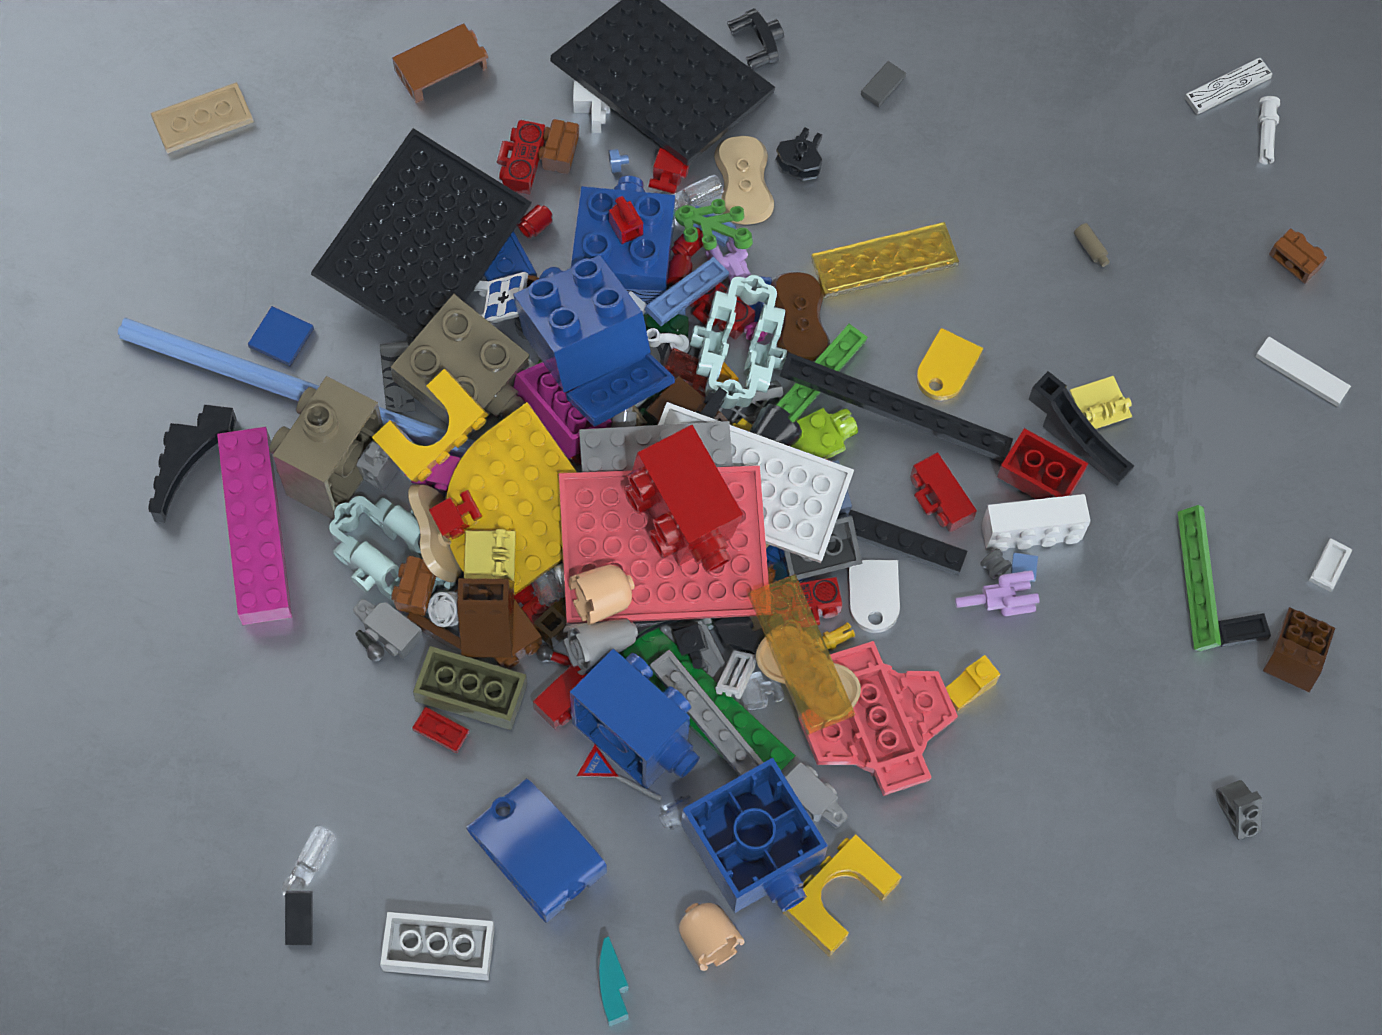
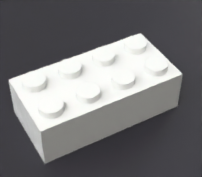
[981,494,1090,552]
[380,912,495,981]

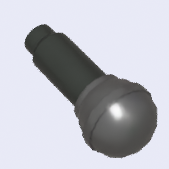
[355,630,384,661]

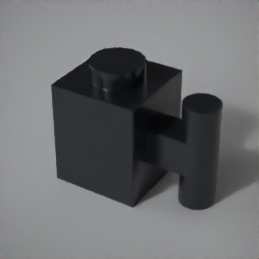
[674,624,709,670]

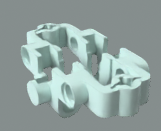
[689,275,787,409]
[329,496,457,611]

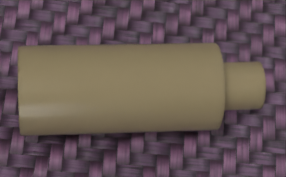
[1074,223,1110,267]

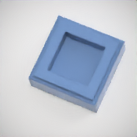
[1011,553,1038,582]

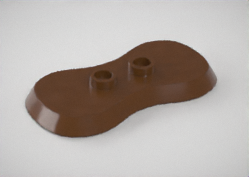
[771,272,830,362]

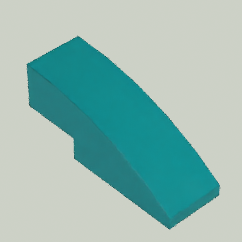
[599,936,629,1027]

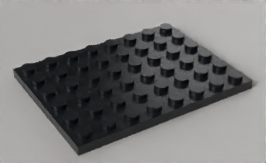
[550,0,775,166]
[311,128,532,339]

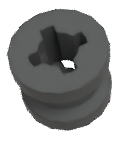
[980,549,1012,580]

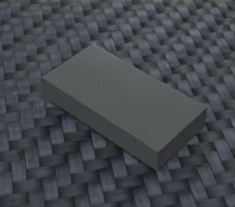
[861,61,906,107]

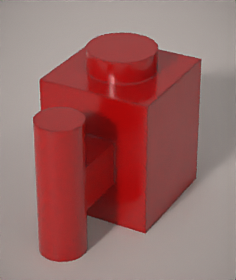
[648,148,689,194]
[609,196,643,244]
[429,490,483,539]

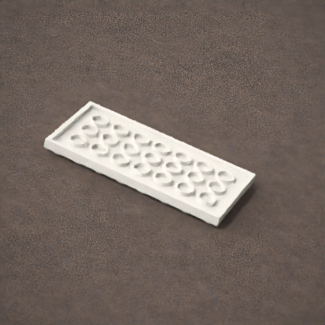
[658,402,854,563]

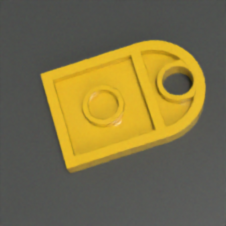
[916,328,983,401]

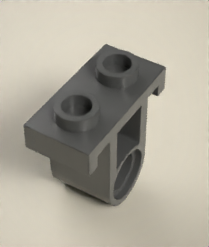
[1215,780,1262,840]

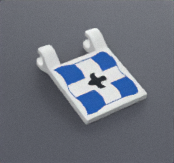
[474,272,528,323]

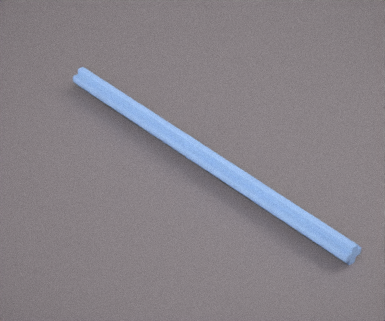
[118,318,475,458]

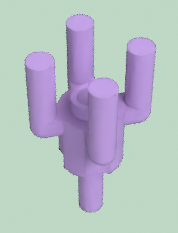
[705,237,751,305]
[955,570,1039,616]

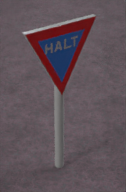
[576,744,662,801]

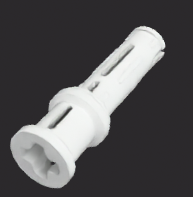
[1258,96,1280,164]

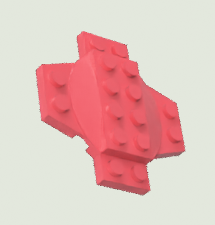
[798,641,958,796]

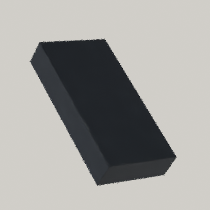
[1218,613,1271,647]
[285,891,313,945]

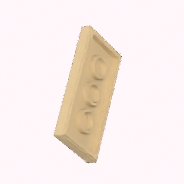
[151,82,254,153]

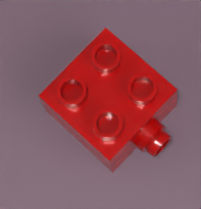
[624,424,744,573]

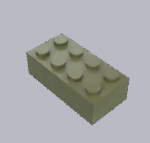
[413,646,528,730]

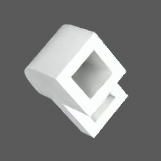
[573,81,610,133]

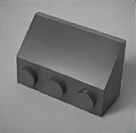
[779,513,862,581]

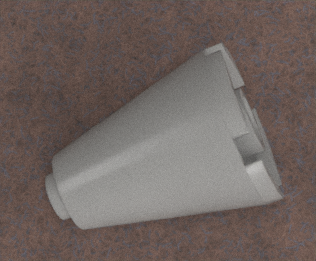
[563,619,638,675]

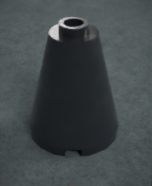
[749,404,802,447]

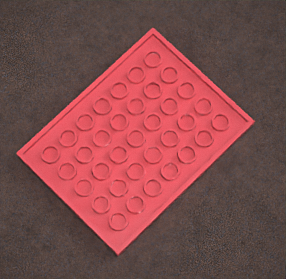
[559,466,771,625]

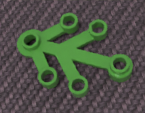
[675,199,753,250]

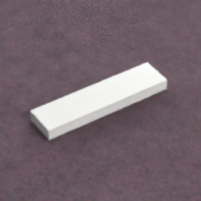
[1255,337,1351,407]

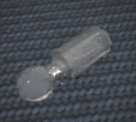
[673,174,723,212]
[281,825,336,897]

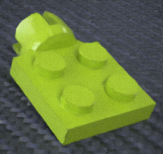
[791,408,858,459]

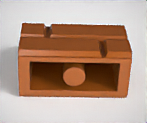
[539,119,580,174]
[1269,228,1327,284]
[391,556,436,616]

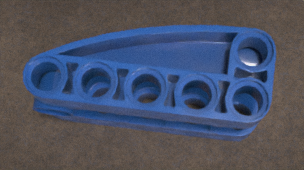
[466,778,607,923]

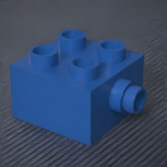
[571,176,675,291]
[513,255,651,393]
[570,649,700,789]
[681,758,828,914]

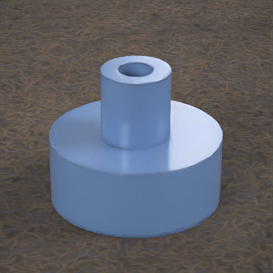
[608,149,629,173]

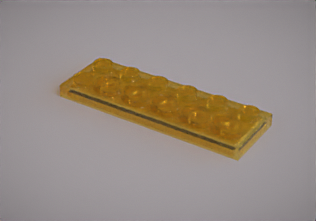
[811,222,959,298]
[748,574,856,735]

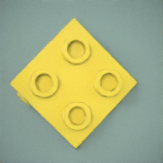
[1069,376,1132,429]
[464,529,516,581]

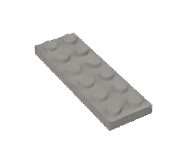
[579,421,733,472]

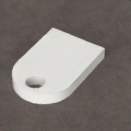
[848,560,900,633]

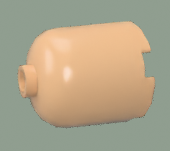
[569,565,634,625]
[679,903,744,971]

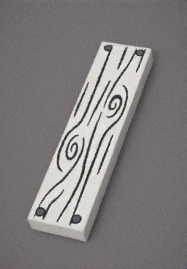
[1184,58,1273,115]

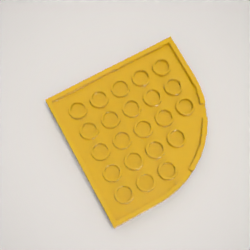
[446,403,578,595]

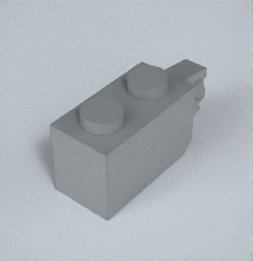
[356,440,399,492]
[353,599,423,659]
[785,762,848,829]

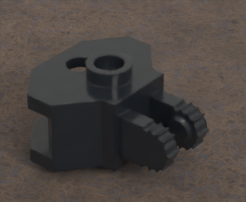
[775,127,823,181]

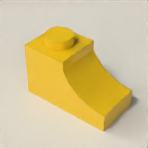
[946,655,1001,712]

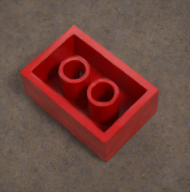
[997,428,1088,499]

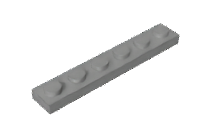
[649,650,763,776]

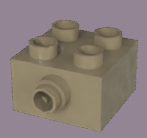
[391,294,530,438]
[269,376,383,520]

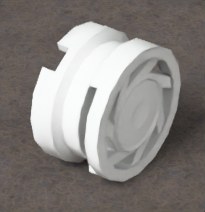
[428,591,459,627]

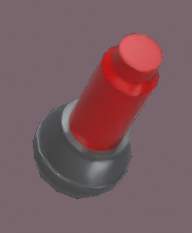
[537,645,572,666]

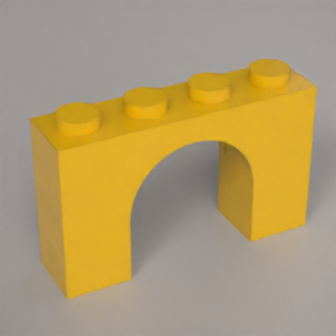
[372,369,489,483]
[783,834,902,957]

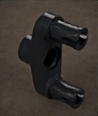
[727,8,784,70]

